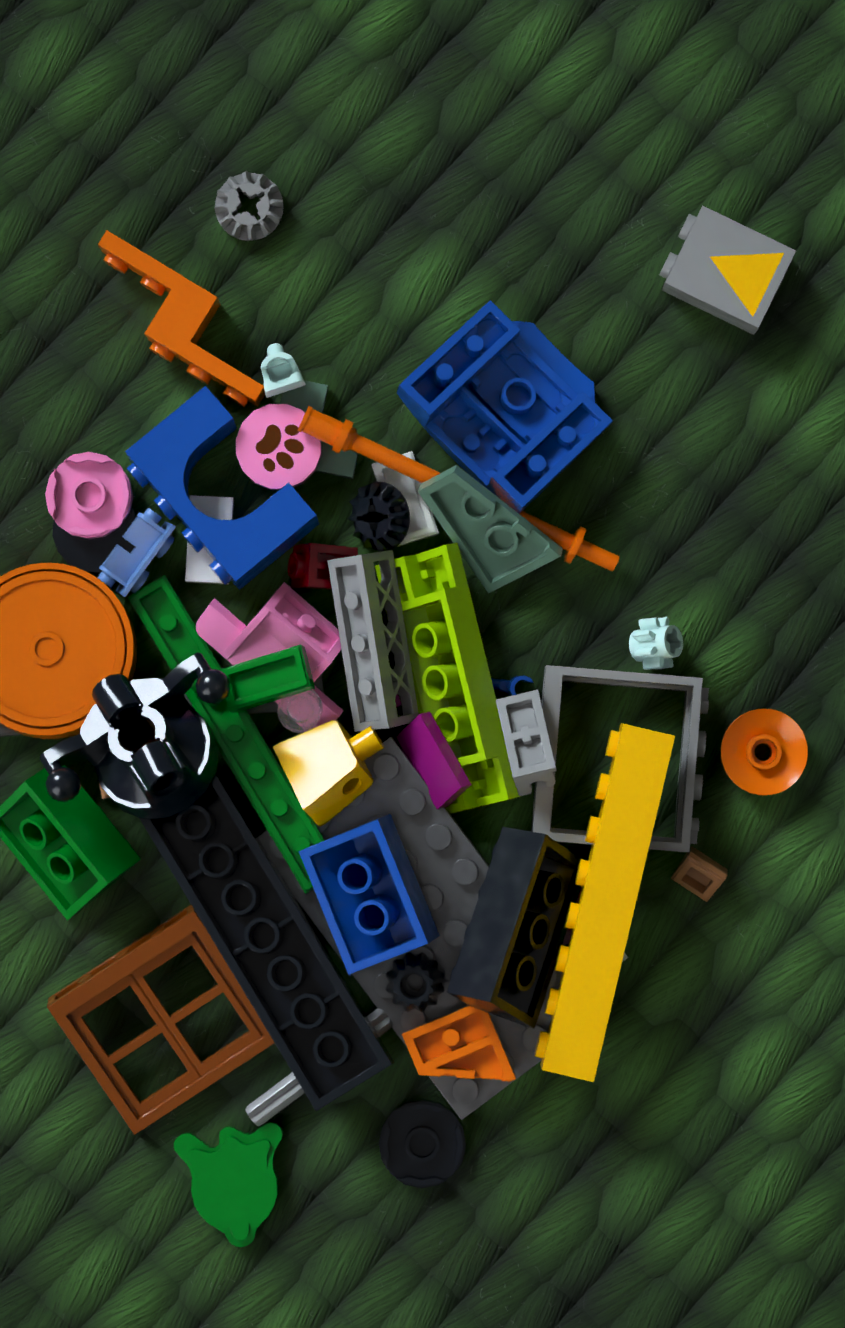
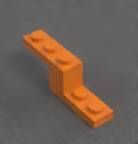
[98,230,265,407]

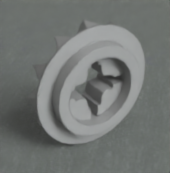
[214,171,283,241]

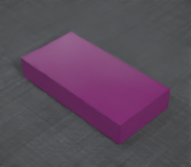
[396,712,472,810]

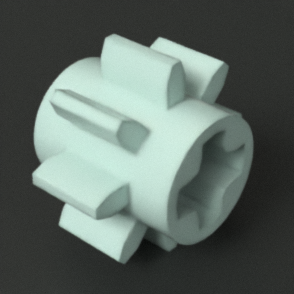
[629,617,683,670]

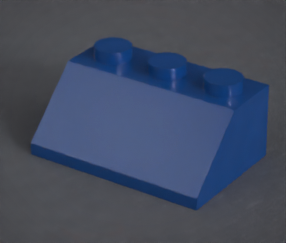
[298,814,440,975]

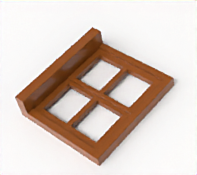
[47,905,274,1135]

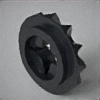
[347,482,410,552]

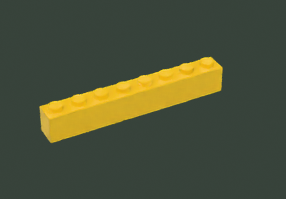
[534,723,675,1082]

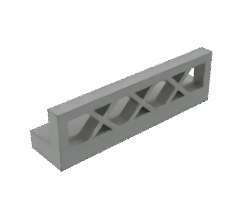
[327,550,419,732]

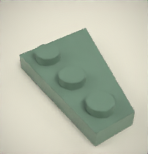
[418,465,563,594]

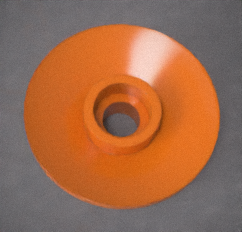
[720,708,808,795]

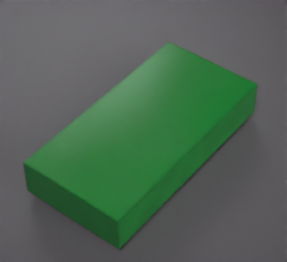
[219,645,315,713]

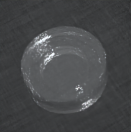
[277,690,323,733]

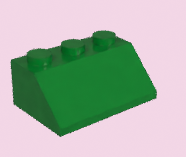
[0,765,141,921]

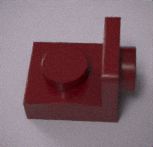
[287,543,358,590]

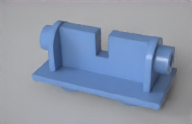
[97,508,176,597]

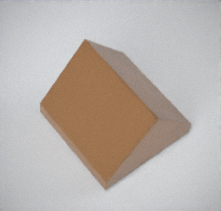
[671,846,728,902]

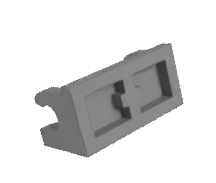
[496,689,557,796]

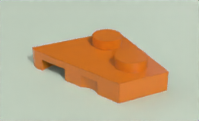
[402,1005,516,1082]

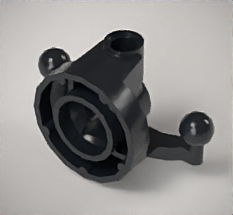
[40,653,231,819]

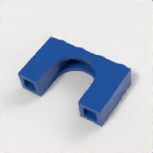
[125,386,319,590]

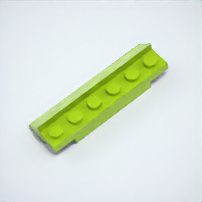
[375,543,520,814]

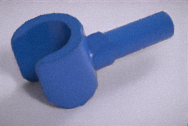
[491,676,534,696]

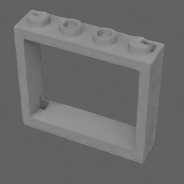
[531,665,709,852]

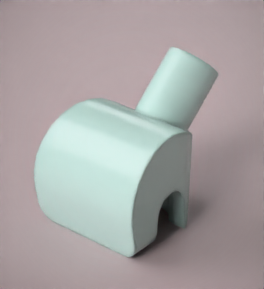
[260,343,306,398]

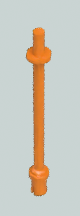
[297,406,620,572]

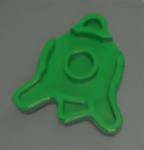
[174,1121,283,1247]

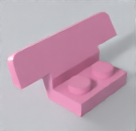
[196,582,344,730]

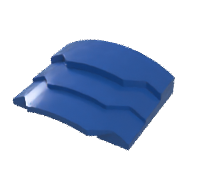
[397,300,613,514]

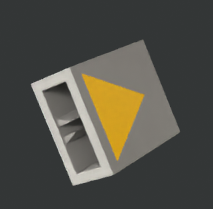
[659,205,796,335]

